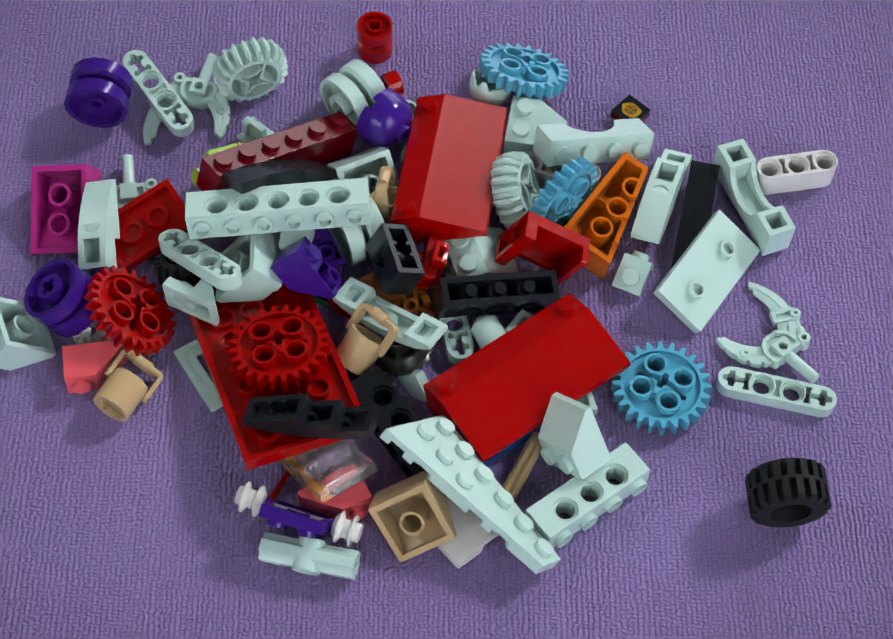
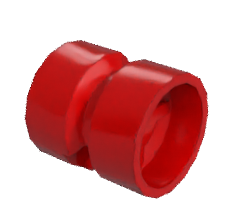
[357,11,393,64]

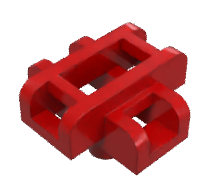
[415,233,450,290]

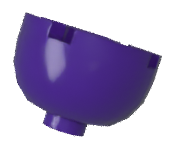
[356,88,412,147]

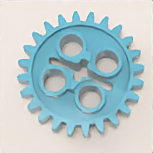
[478,43,569,99]
[528,157,598,227]
[610,341,712,435]

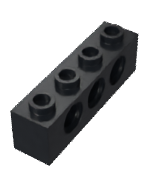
[431,270,561,318]
[351,366,425,478]

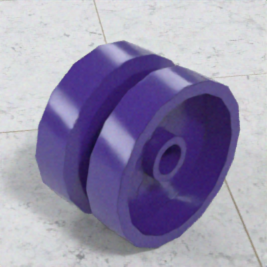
[64,57,134,128]
[24,258,93,337]

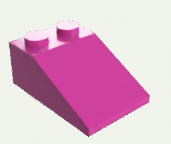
[30,164,101,255]

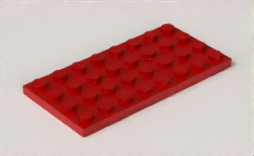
[188,283,361,471]

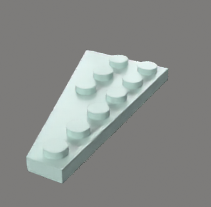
[380,415,561,574]

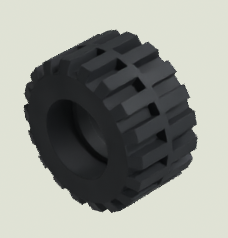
[745,458,831,527]

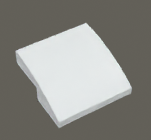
[437,497,499,569]

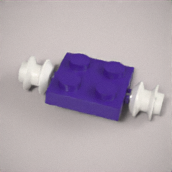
[235,481,363,547]

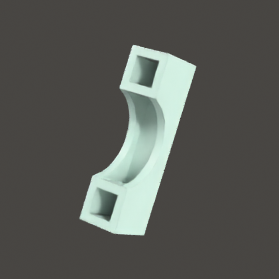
[533,118,655,167]
[713,139,796,256]

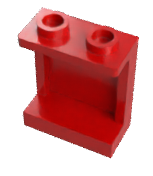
[494,211,590,285]

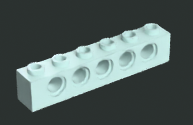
[185,177,372,240]

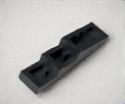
[223,159,336,194]
[671,160,720,267]
[242,393,380,440]

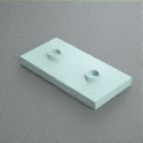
[653,210,760,334]

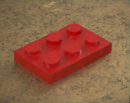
[115,178,188,272]

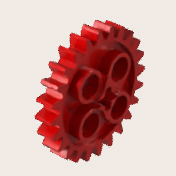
[83,265,176,356]
[228,304,331,392]

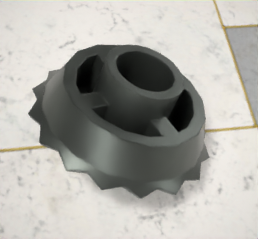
[376,337,433,376]

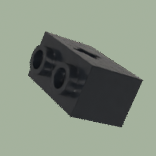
[366,223,425,295]

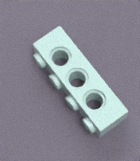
[525,442,650,548]

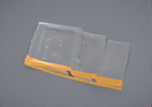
[279,439,377,503]

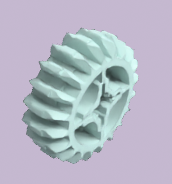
[212,37,288,103]
[490,151,541,229]

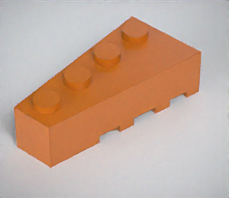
[564,152,649,280]

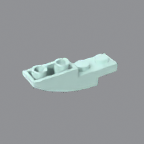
[631,149,692,244]
[78,179,120,277]

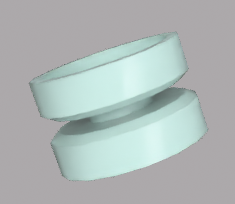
[319,59,386,126]
[328,196,385,267]

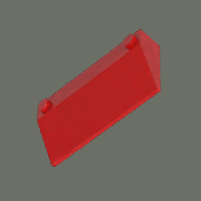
[391,94,508,243]
[423,293,631,462]

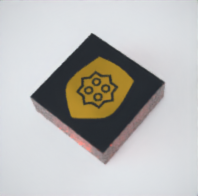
[610,94,651,122]

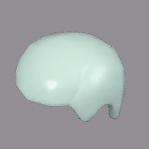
[469,69,511,105]

